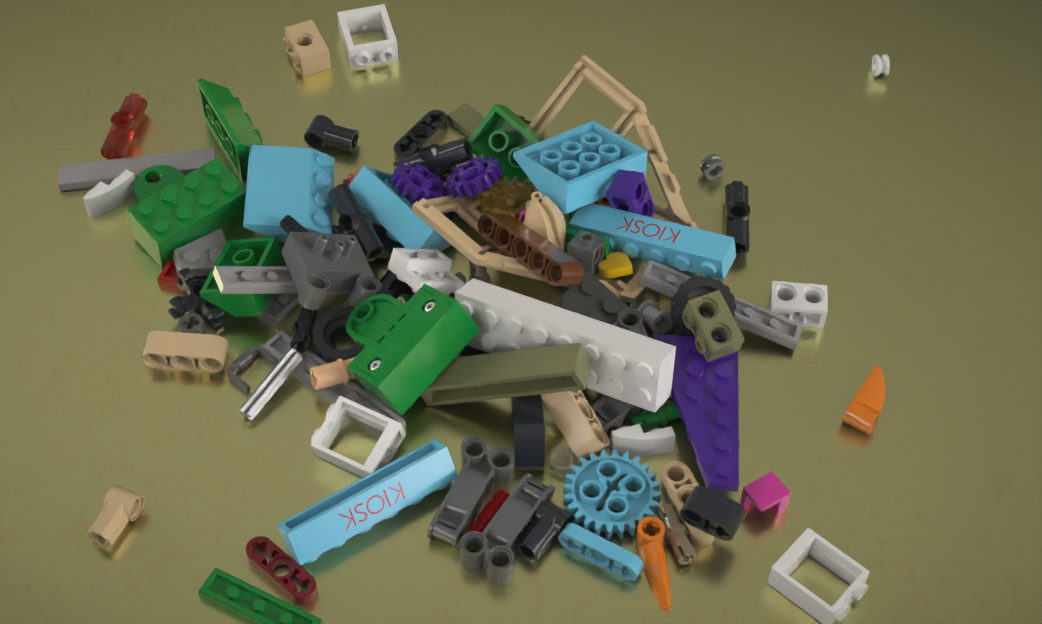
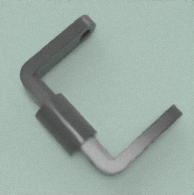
[227,345,279,393]

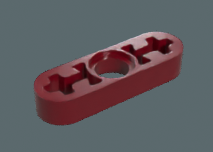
[246,536,318,606]

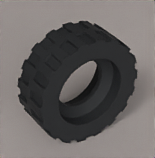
[670,275,736,338]
[311,306,367,363]

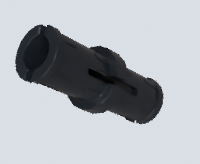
[290,306,318,353]

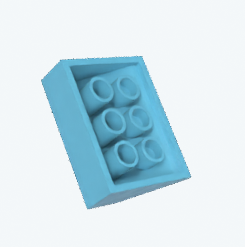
[513,121,648,214]
[243,145,335,243]

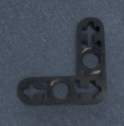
[394,110,457,183]

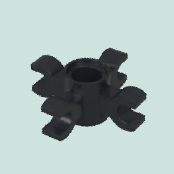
[168,268,225,328]

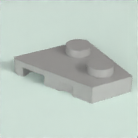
[173,229,226,277]

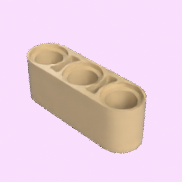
[142,331,229,373]
[540,390,609,459]
[661,460,715,548]

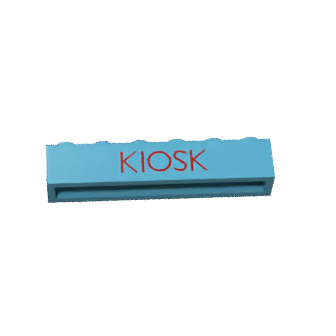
[569,203,736,280]
[277,439,458,565]

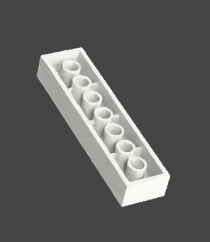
[455,278,676,412]

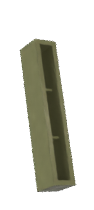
[420,343,592,406]

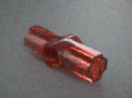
[100,93,148,160]

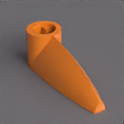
[842,365,885,435]
[636,517,671,609]

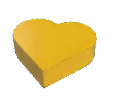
[598,252,633,279]

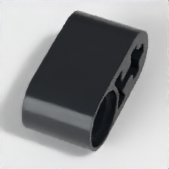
[680,486,746,541]

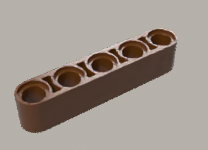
[477,213,584,286]

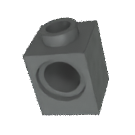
[567,231,605,276]

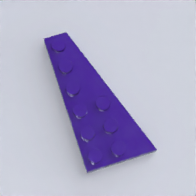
[652,334,739,492]

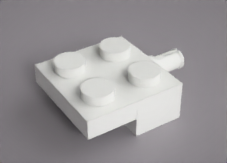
[388,248,465,295]

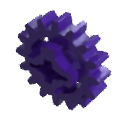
[445,156,503,199]
[391,162,448,203]

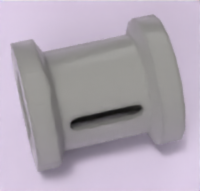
[637,300,673,334]

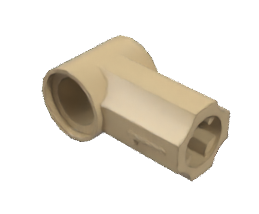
[87,485,145,548]

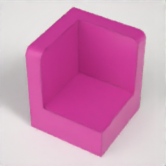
[740,471,791,514]

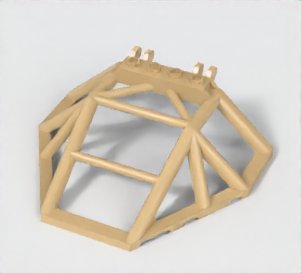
[412,54,697,304]

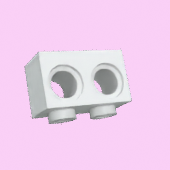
[768,281,828,328]

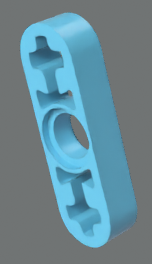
[558,523,644,581]

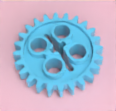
[563,449,661,539]

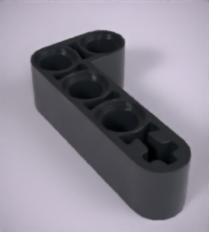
[511,394,545,470]

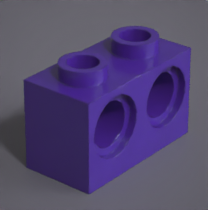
[606,169,656,217]

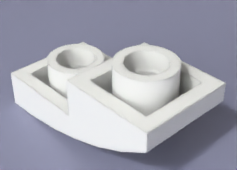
[83,169,136,217]
[610,424,676,456]

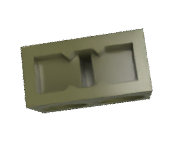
[682,290,745,362]

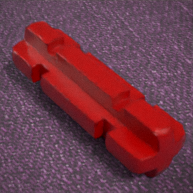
[468,489,510,533]

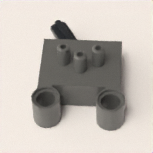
[279,215,381,310]

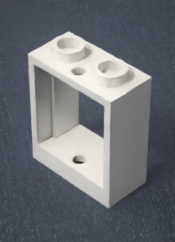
[337,4,398,69]
[310,396,406,478]
[767,528,870,624]

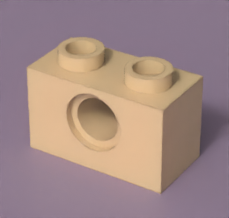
[283,20,331,76]

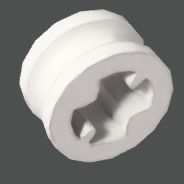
[872,54,890,77]

